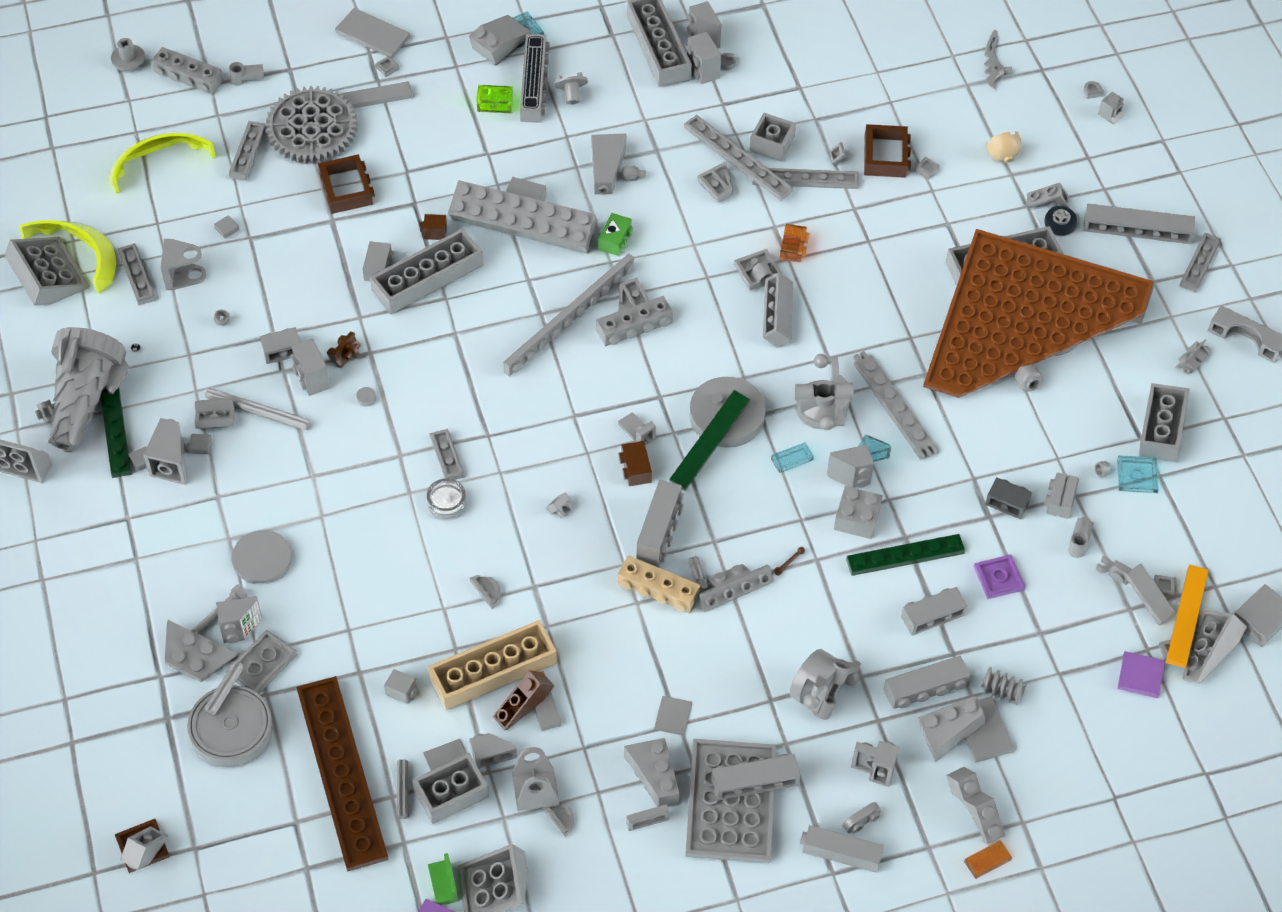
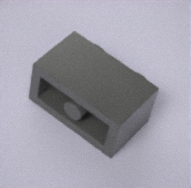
[985,477,1032,520]

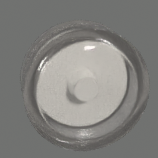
[427,478,466,519]

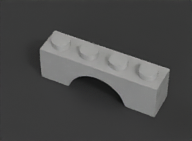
[1208,305,1282,363]

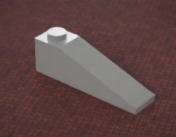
[1182,610,1247,683]

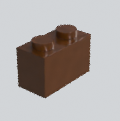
[618,441,652,486]

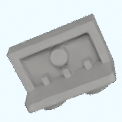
[195,398,235,429]

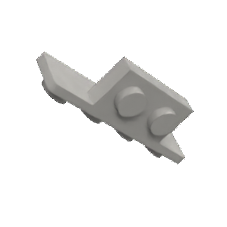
[699,564,774,612]

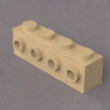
[618,555,700,613]

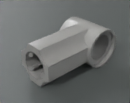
[229,62,264,85]
[1068,517,1094,558]

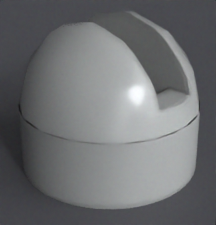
[214,309,229,326]
[1095,461,1112,477]

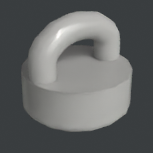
[721,53,736,70]

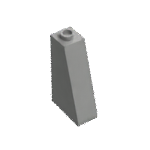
[591,133,627,195]

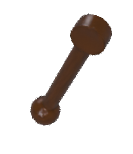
[774,547,805,576]

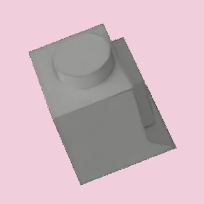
[1098,91,1124,124]

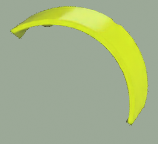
[109,133,216,193]
[19,220,117,293]

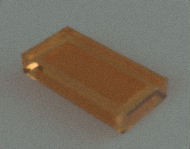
[964,840,1012,879]

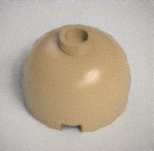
[985,131,1022,163]

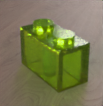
[476,85,513,113]

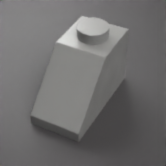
[469,733,517,769]
[120,826,168,870]

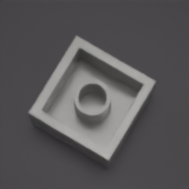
[686,31,721,84]
[749,113,796,161]
[290,339,330,396]
[834,486,883,539]

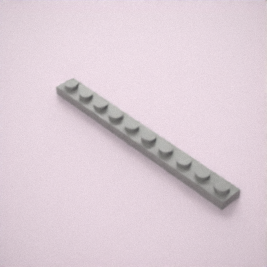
[503,253,634,377]

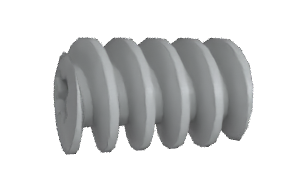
[981,667,1027,705]

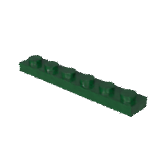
[100,388,132,478]
[846,534,965,576]

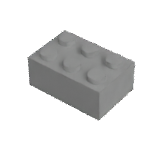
[412,753,489,824]

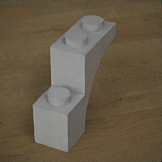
[946,767,1005,844]

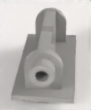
[1175,339,1210,374]

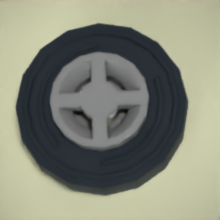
[1045,206,1077,236]

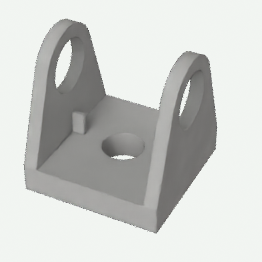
[160,239,206,290]
[512,747,559,811]

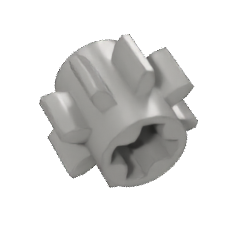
[34,400,55,423]

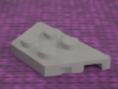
[165,620,238,682]

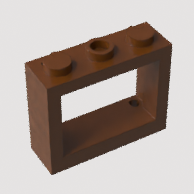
[864,124,911,178]
[317,154,375,214]

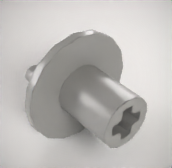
[111,38,145,71]
[554,72,588,104]

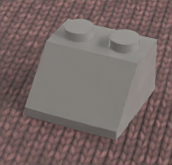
[687,1,722,49]
[827,445,874,488]

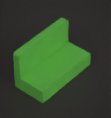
[428,853,458,905]

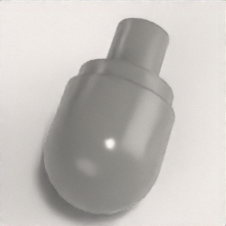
[621,166,646,180]

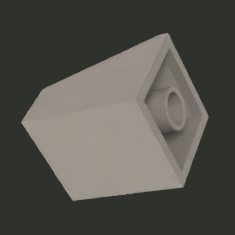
[144,418,187,485]

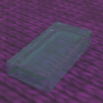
[771,442,814,473]

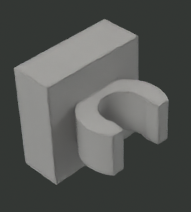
[546,492,572,518]

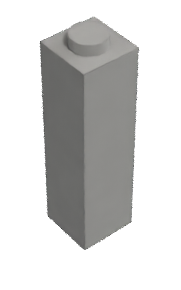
[800,825,884,873]

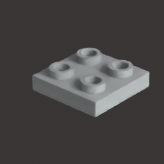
[734,249,782,291]

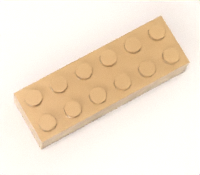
[428,620,557,711]

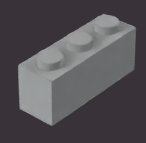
[901,587,968,636]

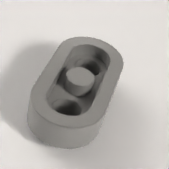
[842,802,881,834]

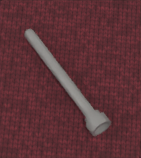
[191,584,248,634]

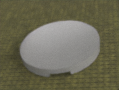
[232,530,292,584]

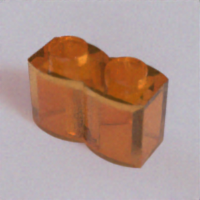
[779,223,810,262]

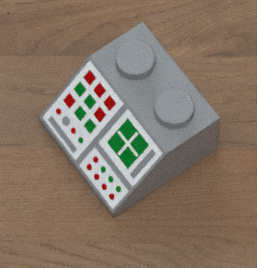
[216,596,262,643]

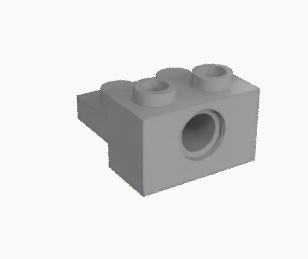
[851,741,899,787]

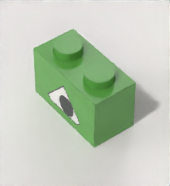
[598,213,634,256]

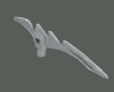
[984,30,1012,89]

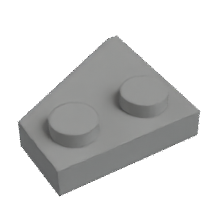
[698,162,733,203]
[618,277,650,311]

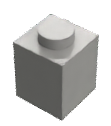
[384,669,418,704]

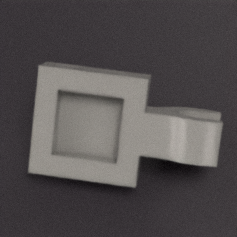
[1096,556,1132,585]

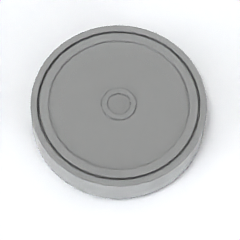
[689,377,766,447]
[187,685,273,767]

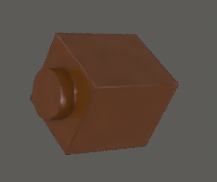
[420,214,447,240]

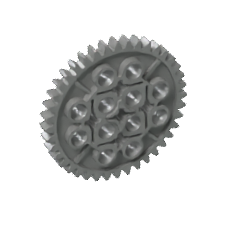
[265,86,358,164]

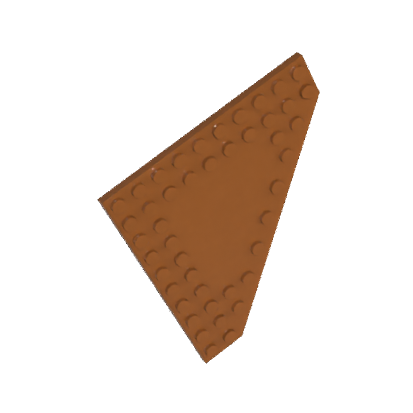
[923,229,1154,398]

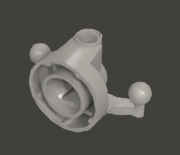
[795,354,854,430]
[790,649,861,720]

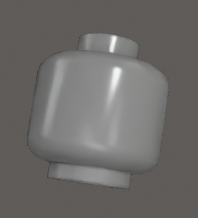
[1014,364,1043,391]

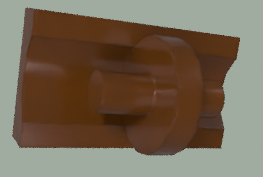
[327,331,361,368]

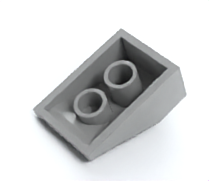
[469,15,532,66]

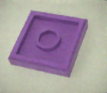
[974,554,1025,600]
[1117,651,1165,698]

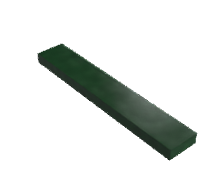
[669,390,750,491]

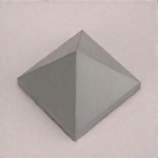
[829,142,846,166]

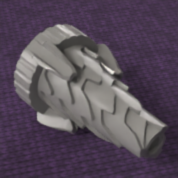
[48,327,129,452]

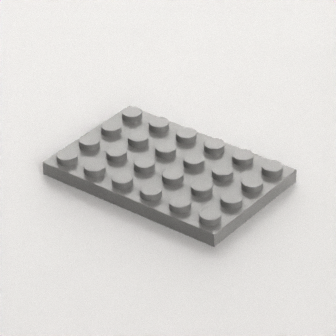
[685,739,776,863]

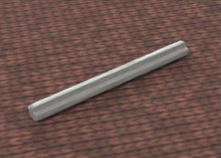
[205,388,311,430]

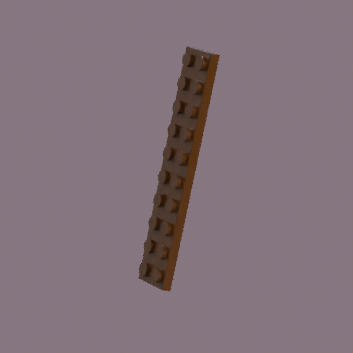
[296,676,389,872]

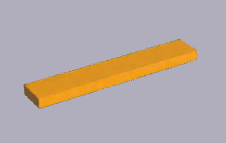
[1165,564,1208,668]

